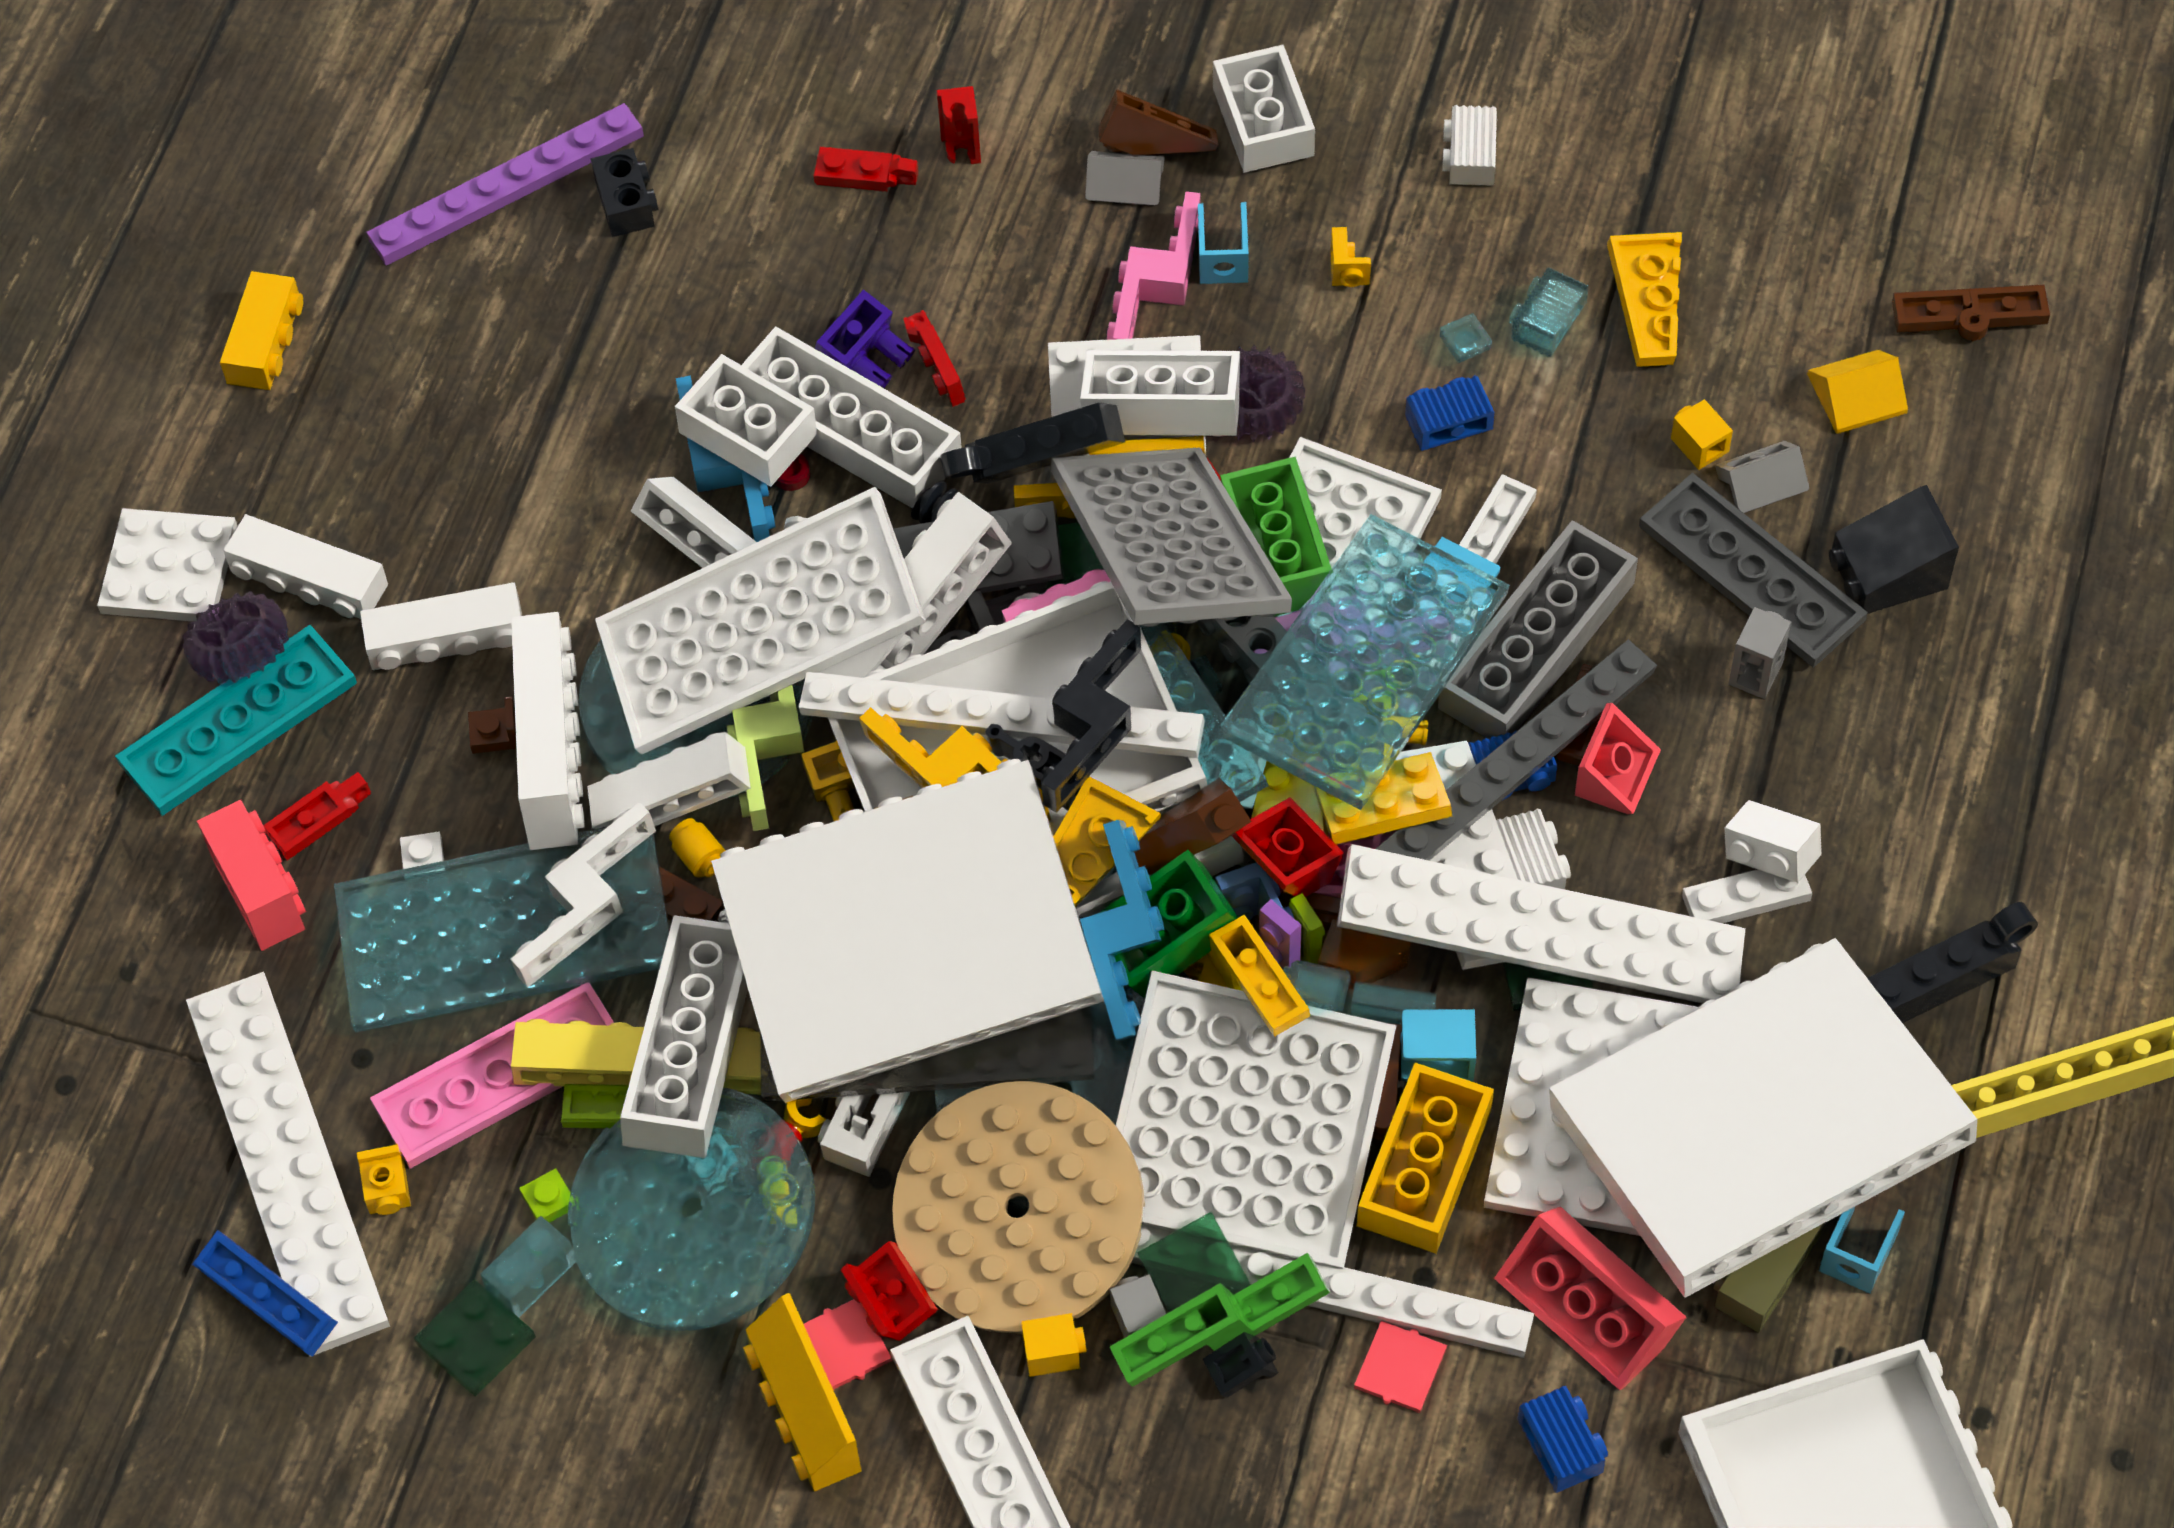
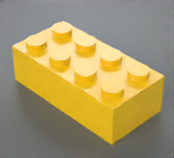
[1357,1063,1494,1254]

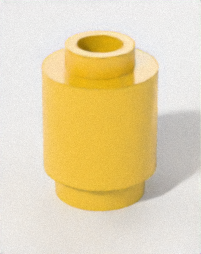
[669,818,726,877]

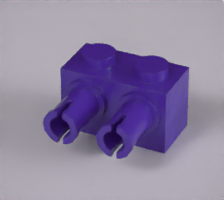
[815,289,915,388]

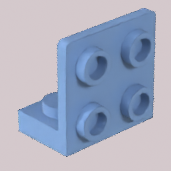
[1215,862,1294,921]

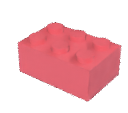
[197,800,306,951]

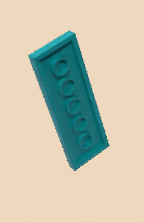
[115,625,357,816]

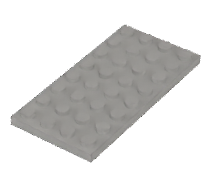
[1051,447,1292,627]

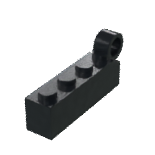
[940,402,1126,484]
[1867,902,2038,1023]

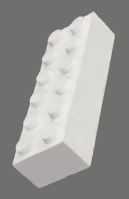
[741,326,961,508]
[818,492,1012,678]
[511,612,584,850]
[620,915,748,1158]

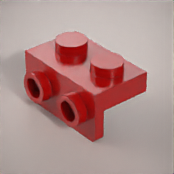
[841,1241,938,1341]

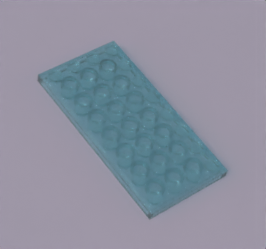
[1218,514,1510,810]
[334,826,670,1033]

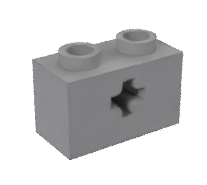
[1728,607,1791,699]

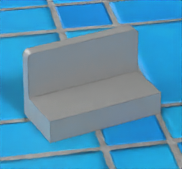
[1085,151,1164,205]
[1715,441,1809,513]

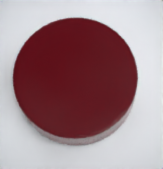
[775,454,810,491]

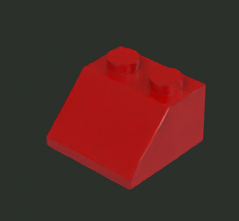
[1231,797,1344,897]

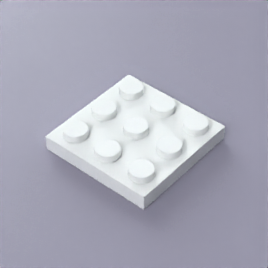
[97,508,238,623]

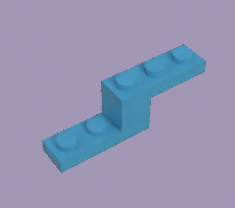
[676,376,776,542]
[1080,819,1164,1040]

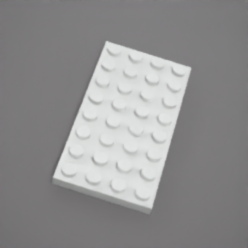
[595,487,926,755]

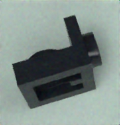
[1203,1332,1278,1398]

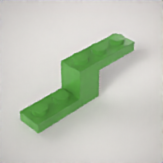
[1110,1253,1330,1387]

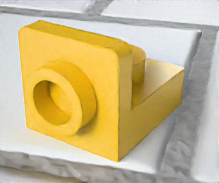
[1330,227,1371,287]

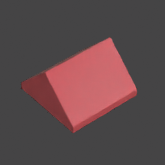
[1575,703,1661,814]

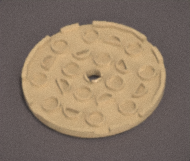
[892,1081,1145,1334]

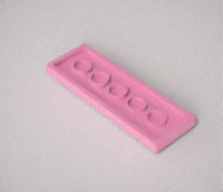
[370,981,614,1169]

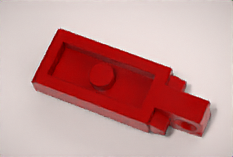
[814,146,918,192]
[903,310,966,407]
[263,772,371,861]

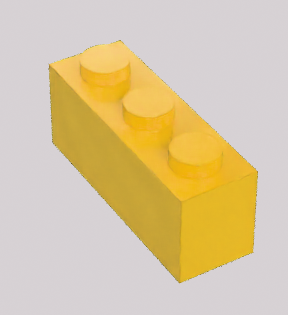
[220,271,303,390]

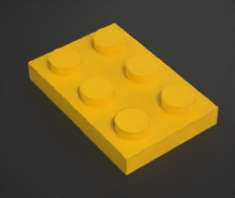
[1313,752,1452,844]

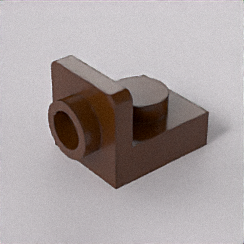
[468,696,517,754]

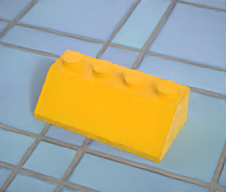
[743,1293,862,1492]

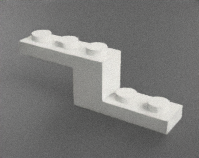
[510,802,656,987]

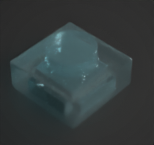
[1440,313,1492,363]

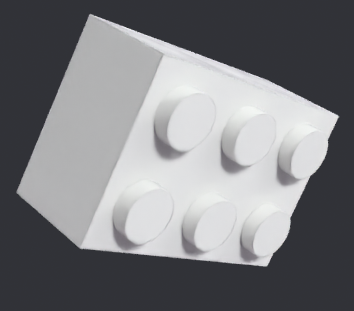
[1213,45,1315,173]
[675,354,817,487]

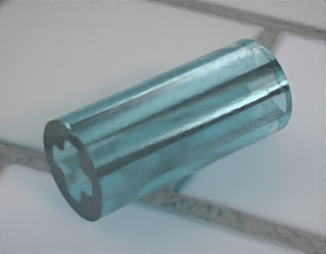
[1350,981,1437,1026]

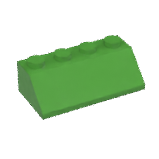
[1220,456,1333,617]

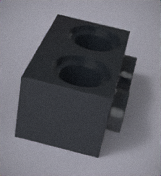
[590,148,659,237]

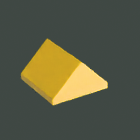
[1807,350,1908,434]

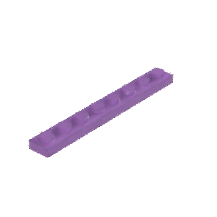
[367,103,644,266]

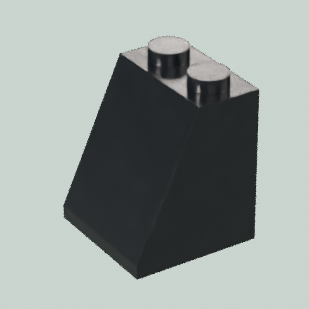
[1829,485,1959,614]

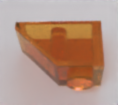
[1317,919,1411,990]

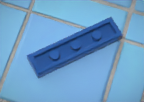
[192,1230,338,1357]

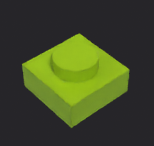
[519,1168,577,1228]

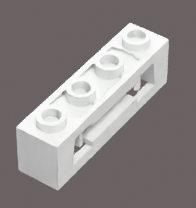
[818,1058,926,1177]

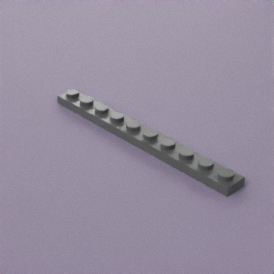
[1376,639,1657,861]

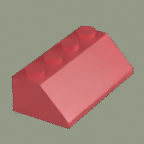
[1494,1207,1687,1390]

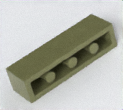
[1713,1219,1832,1333]

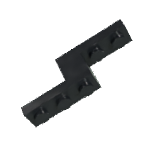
[1041,619,1141,813]

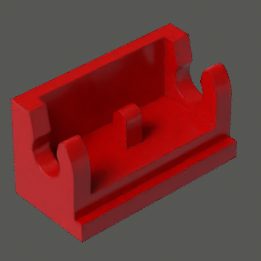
[936,86,981,164]

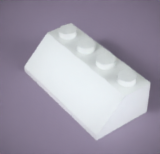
[1080,350,1240,437]

